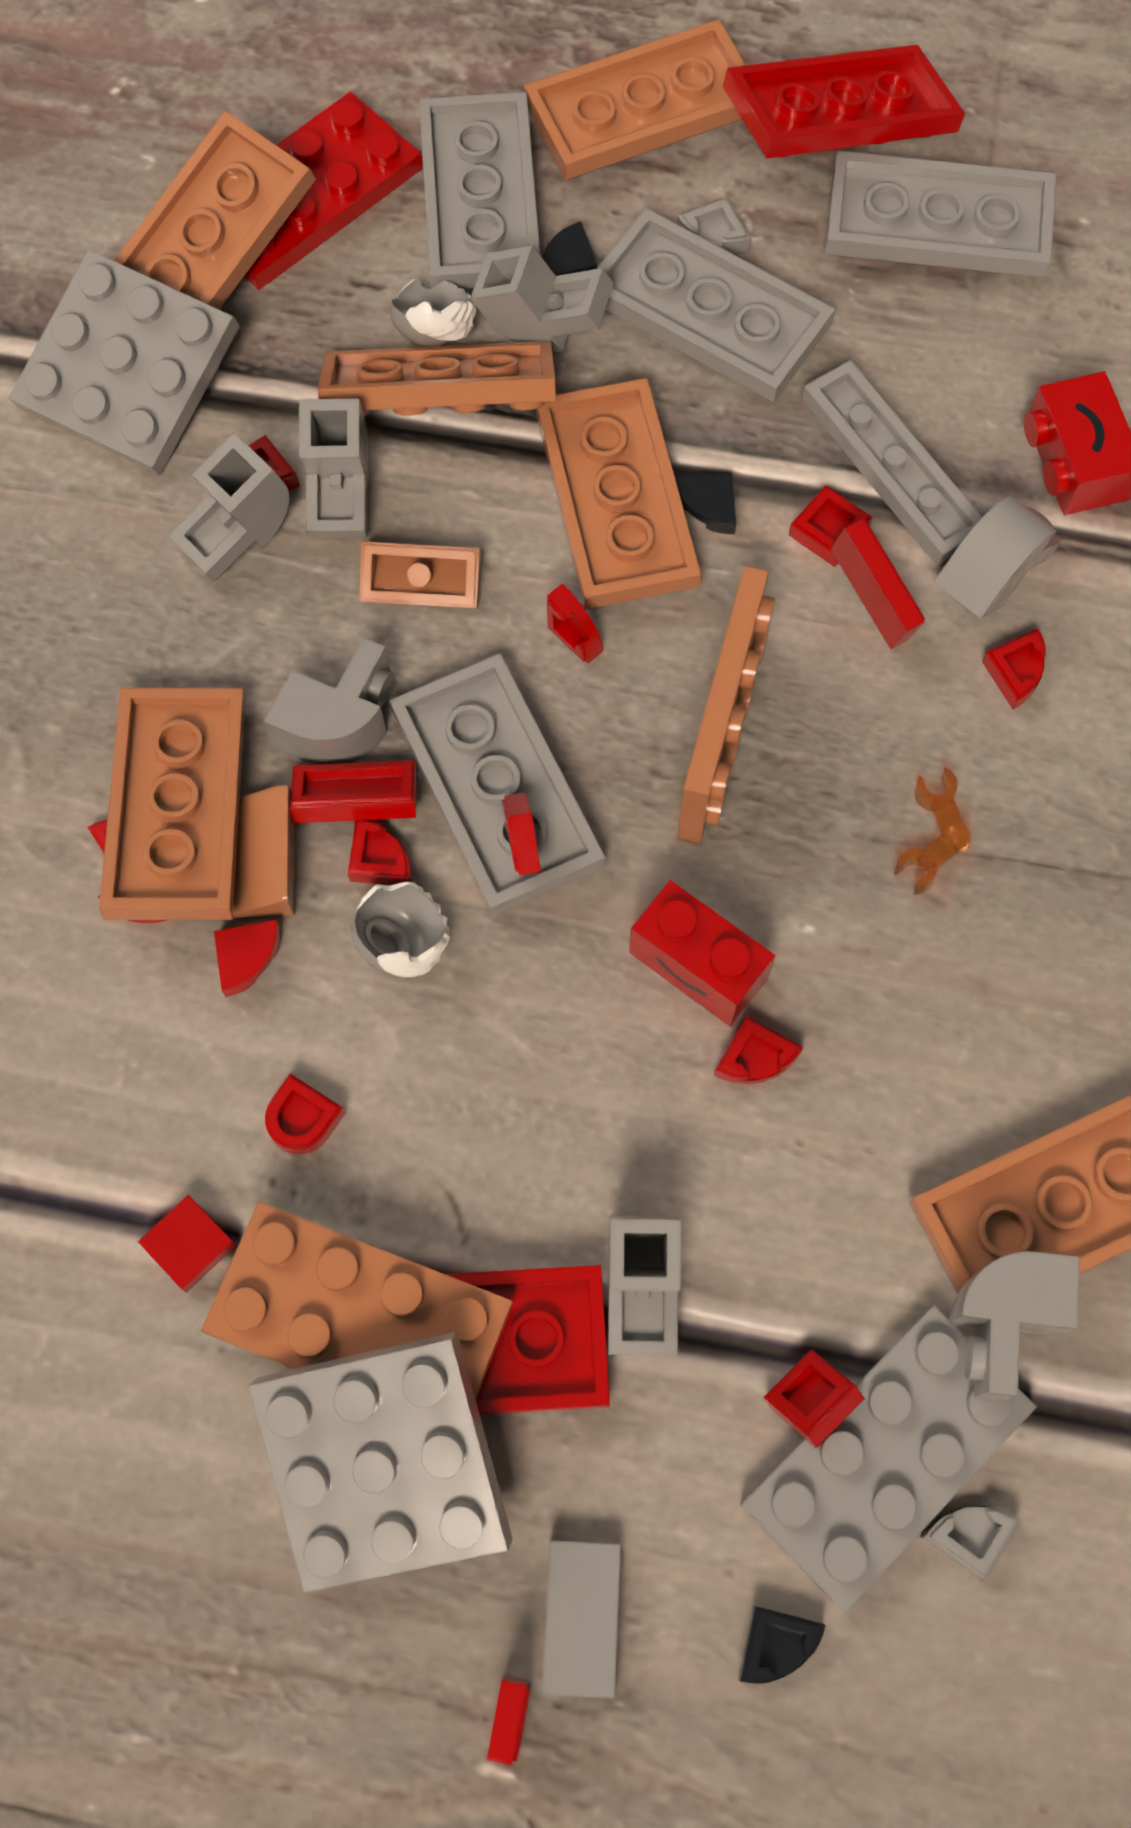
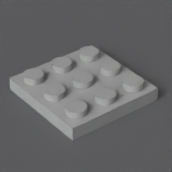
[8,249,240,476]
[248,1331,513,1593]

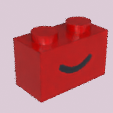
[1024,371,1131,516]
[629,880,776,1027]

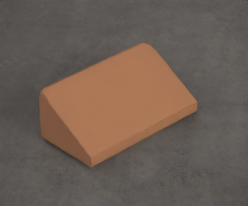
[359,541,483,608]
[233,785,295,919]

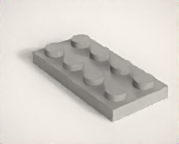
[419,92,541,289]
[825,150,1056,278]
[597,208,835,402]
[389,653,606,917]
[740,1305,1037,1613]

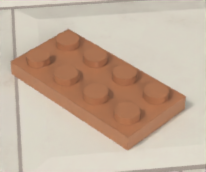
[524,19,746,180]
[113,110,316,309]
[318,341,556,416]
[536,378,702,609]
[677,566,775,844]
[99,688,246,920]
[909,1095,1131,1294]
[201,1201,513,1399]

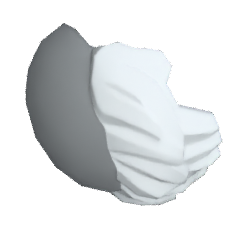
[390,279,476,347]
[351,882,450,978]

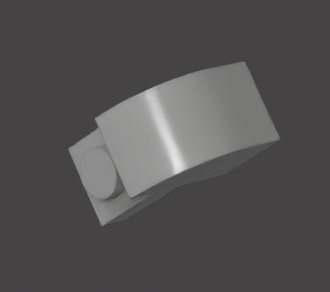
[470,245,614,352]
[299,399,370,538]
[168,432,289,582]
[934,494,1063,619]
[264,638,394,765]
[608,1216,681,1356]
[949,1251,1079,1401]

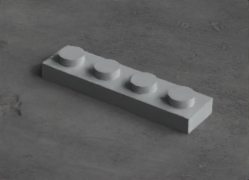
[801,360,982,567]

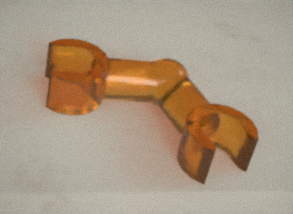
[894,767,971,895]

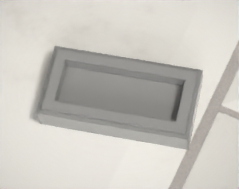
[542,1540,621,1699]

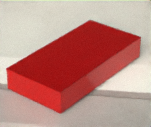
[830,518,925,650]
[289,760,418,823]

